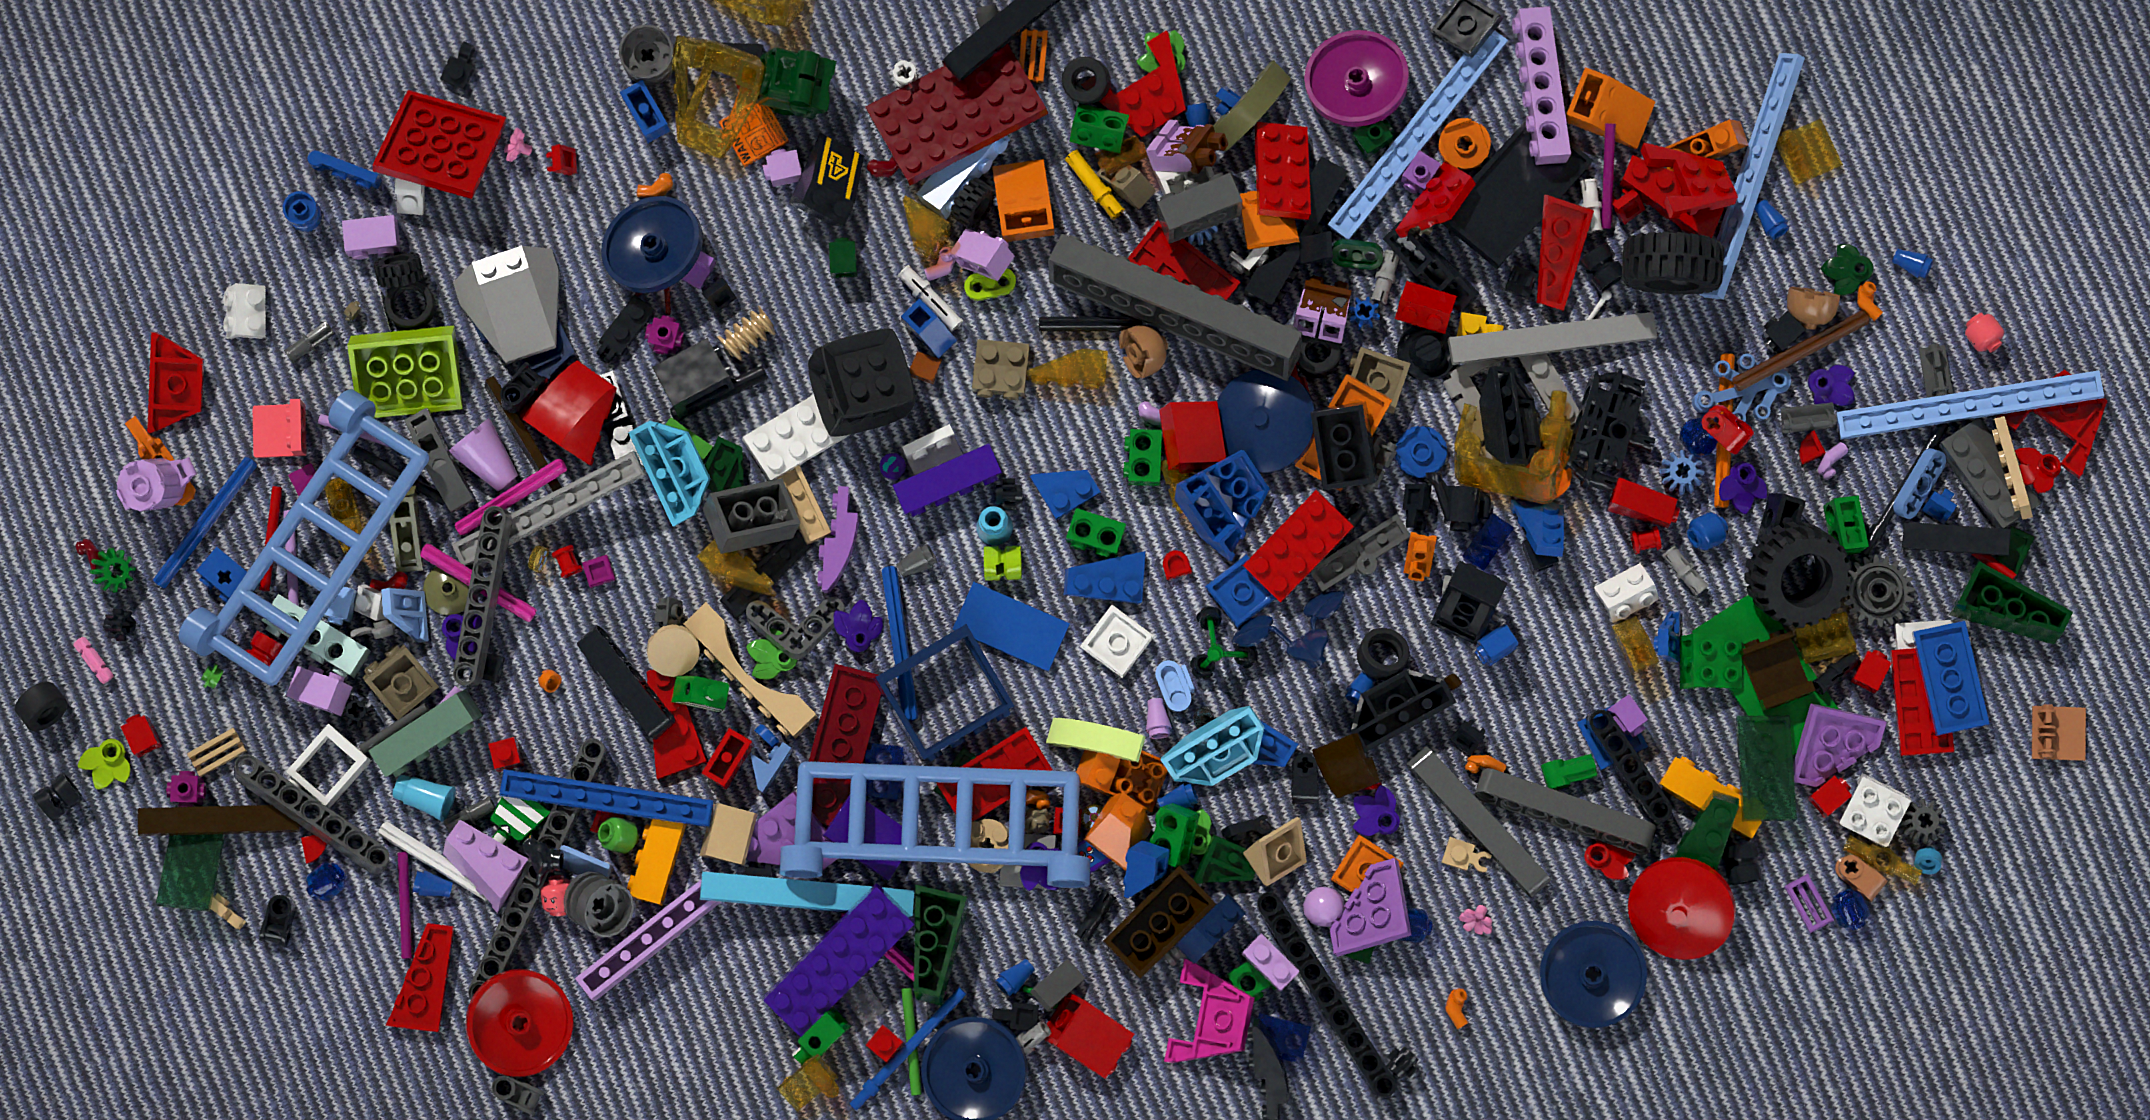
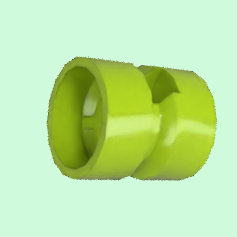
[984,545,1022,581]

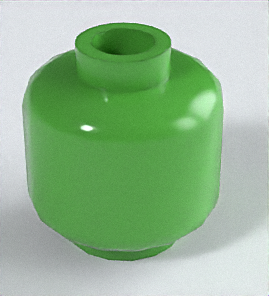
[598,817,639,854]

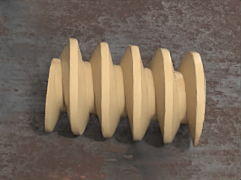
[717,306,776,360]

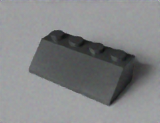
[1936,418,2041,529]

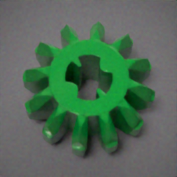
[89,548,136,593]

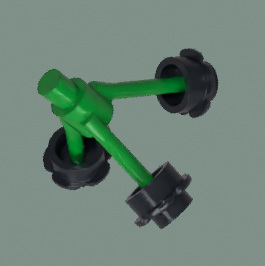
[1190,606,1258,679]

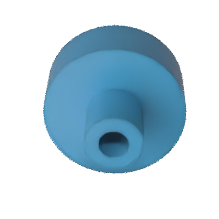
[1914,846,1942,874]

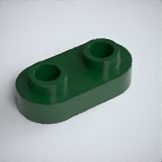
[1332,239,1383,270]

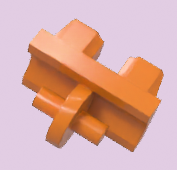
[1403,532,1437,582]

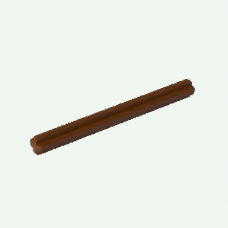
[1732,310,1869,391]

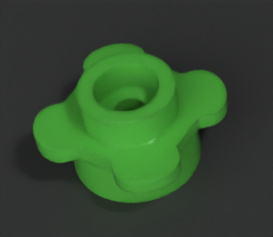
[201,663,224,689]

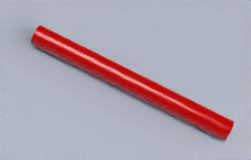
[259,486,282,591]

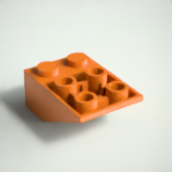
[1566,67,1656,150]
[992,159,1055,242]
[1076,750,1168,812]

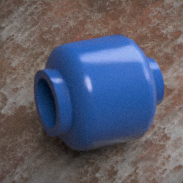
[1687,512,1728,551]

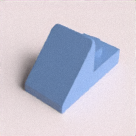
[750,742,793,795]

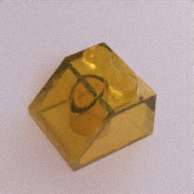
[903,195,952,259]

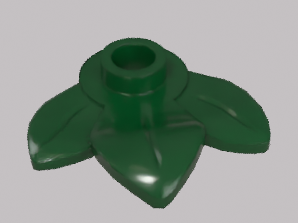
[1821,244,1874,296]

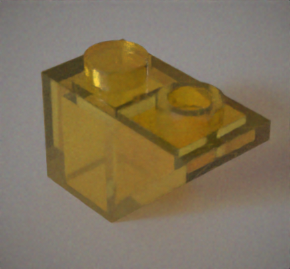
[1611,616,1659,675]

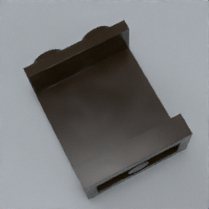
[1740,629,1815,712]

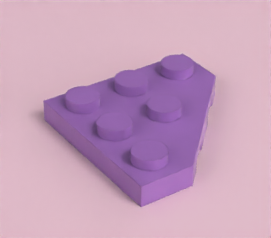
[1789,704,1887,787]
[746,790,837,870]
[1330,858,1412,957]

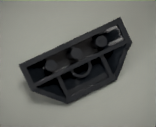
[1479,365,1541,467]
[1351,669,1457,753]

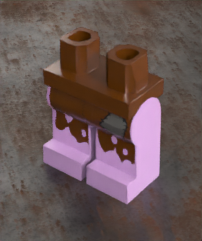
[1146,120,1228,174]
[1293,275,1352,343]

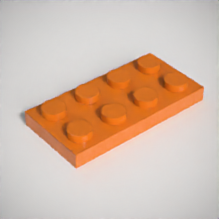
[1295,374,1393,492]

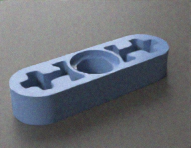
[1893,448,1946,519]

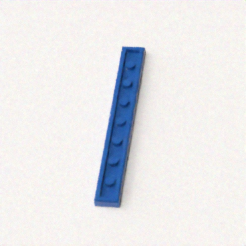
[499,769,714,827]

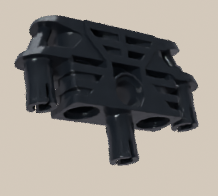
[1563,368,1655,494]

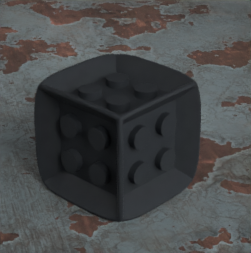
[808,329,915,437]

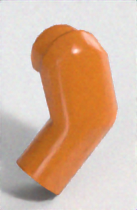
[637,173,673,198]
[1857,281,1883,321]
[1009,789,1051,810]
[1445,988,1469,1030]

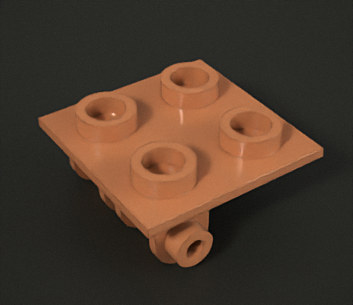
[2032,704,2086,761]

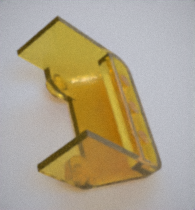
[1454,403,1573,504]

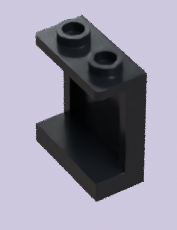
[652,338,735,418]

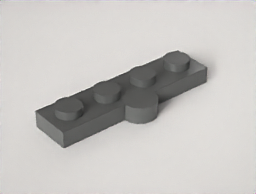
[1309,514,1410,593]

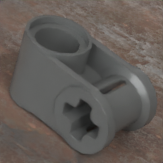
[491,1076,545,1116]

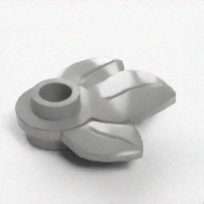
[350,619,396,639]

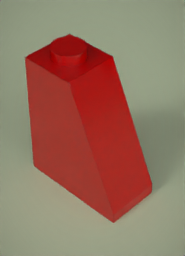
[1607,478,1680,528]

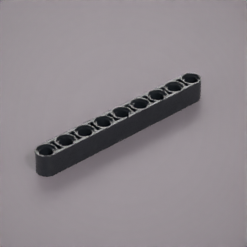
[1257,892,1396,1099]

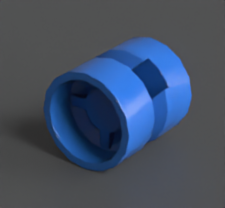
[283,191,322,232]

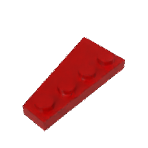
[385,923,455,1033]

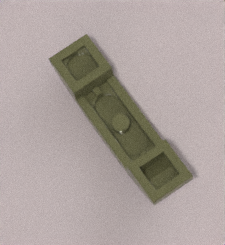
[1213,60,1291,151]

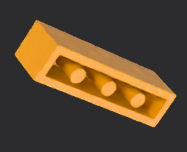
[1658,756,1768,841]
[627,819,687,906]

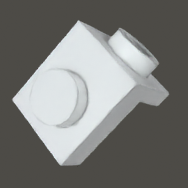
[1229,247,1269,276]
[354,585,387,621]

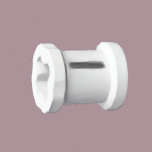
[893,60,917,88]

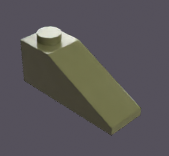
[389,486,423,572]

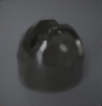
[1193,707,1215,728]

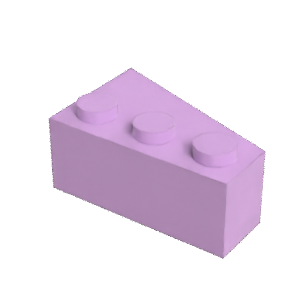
[443,820,528,913]

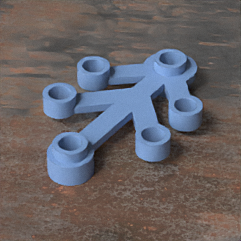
[1692,354,1791,422]

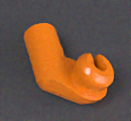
[1465,755,1506,774]

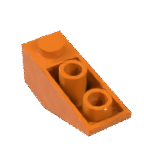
[1665,119,1749,171]

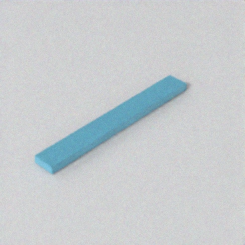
[700,872,914,917]

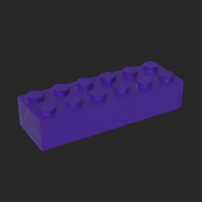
[763,883,915,1037]

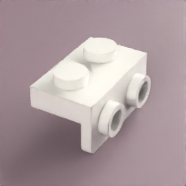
[223,283,265,339]
[1594,563,1659,623]

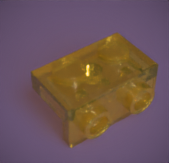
[1795,612,1856,664]

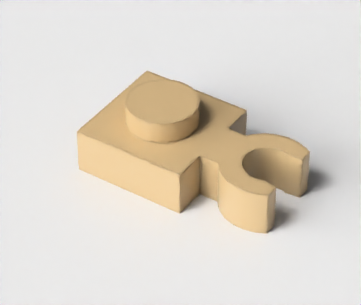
[1441,837,1492,873]
[201,893,246,930]

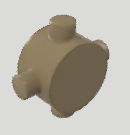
[344,301,362,321]

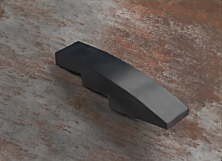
[1383,220,1480,313]

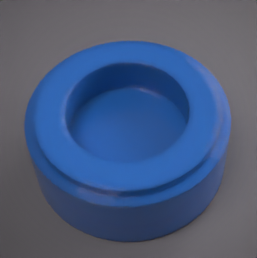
[754,724,779,748]

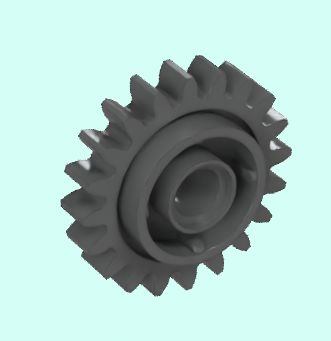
[1842,555,1915,629]

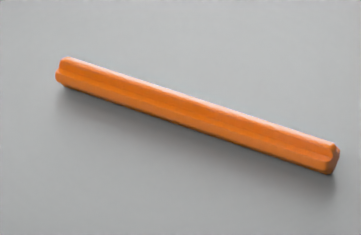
[1714,353,1735,509]

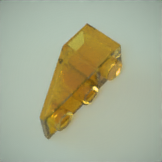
[1026,349,1108,390]
[324,477,373,555]
[696,539,777,597]

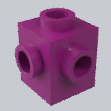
[645,316,684,355]
[166,771,206,807]

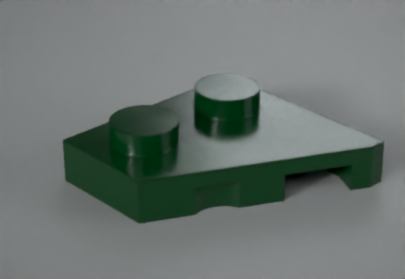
[705,436,744,492]
[1193,834,1256,884]

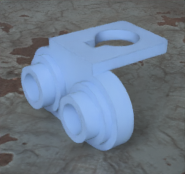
[1155,660,1194,712]

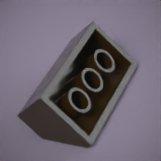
[1103,866,1217,979]

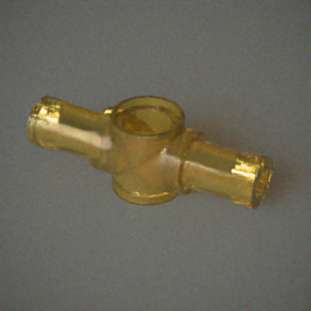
[1539,391,1570,471]
[1842,835,1923,885]

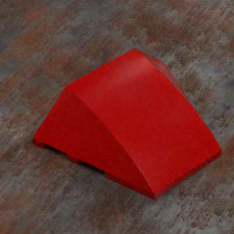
[517,360,617,466]

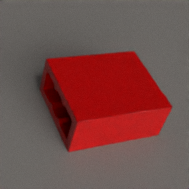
[1159,401,1226,474]

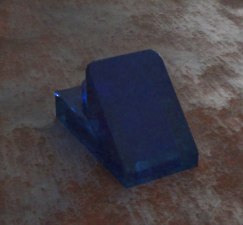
[1462,513,1514,571]

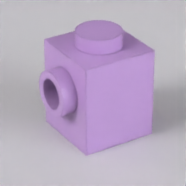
[763,149,802,187]

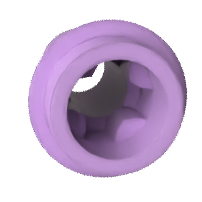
[1146,698,1172,739]

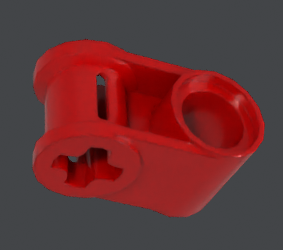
[1702,405,1754,454]

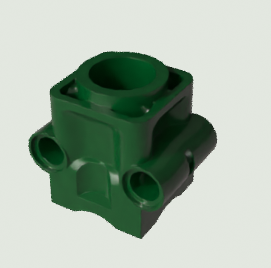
[753,47,837,120]

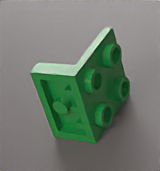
[1680,634,1742,690]

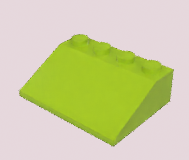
[347,326,463,418]

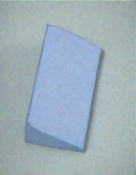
[560,845,613,878]

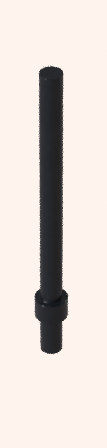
[1860,423,1949,557]

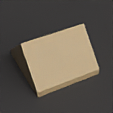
[699,803,757,865]
[1243,817,1307,886]

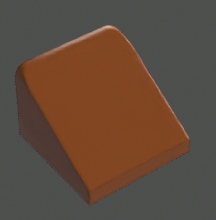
[909,351,942,384]

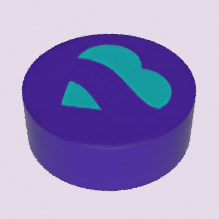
[879,453,906,480]

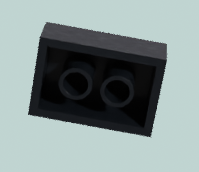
[1310,401,1378,491]

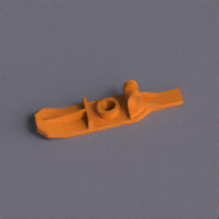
[125,416,196,506]

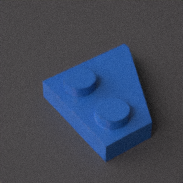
[1030,470,1101,520]
[1654,611,1681,662]
[1251,719,1299,767]

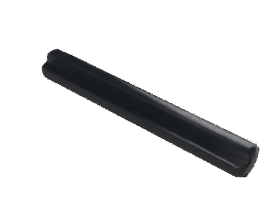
[1038,316,1142,332]
[670,366,768,422]

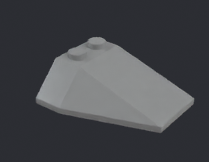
[453,246,560,365]

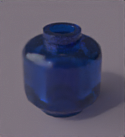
[1679,418,1718,457]
[306,862,346,902]
[1830,889,1870,931]
[1399,907,1433,943]

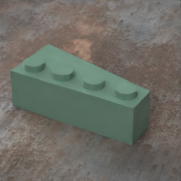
[368,689,483,778]

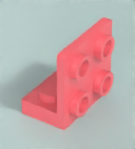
[253,399,307,458]

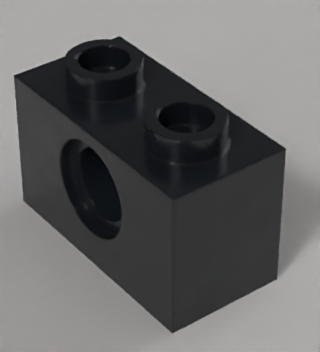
[1756,493,1806,545]

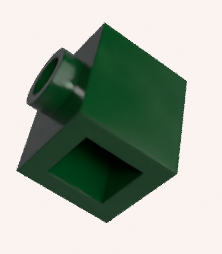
[1351,119,1394,160]
[829,238,858,279]

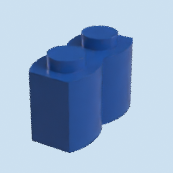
[1474,624,1519,667]

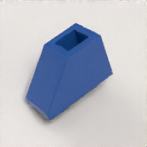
[901,298,957,359]
[1123,840,1170,898]

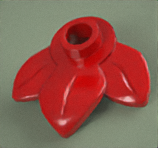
[2015,447,2061,493]
[1584,840,1636,880]

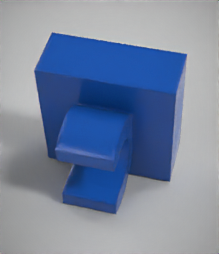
[1215,86,1242,115]
[1922,488,1957,524]

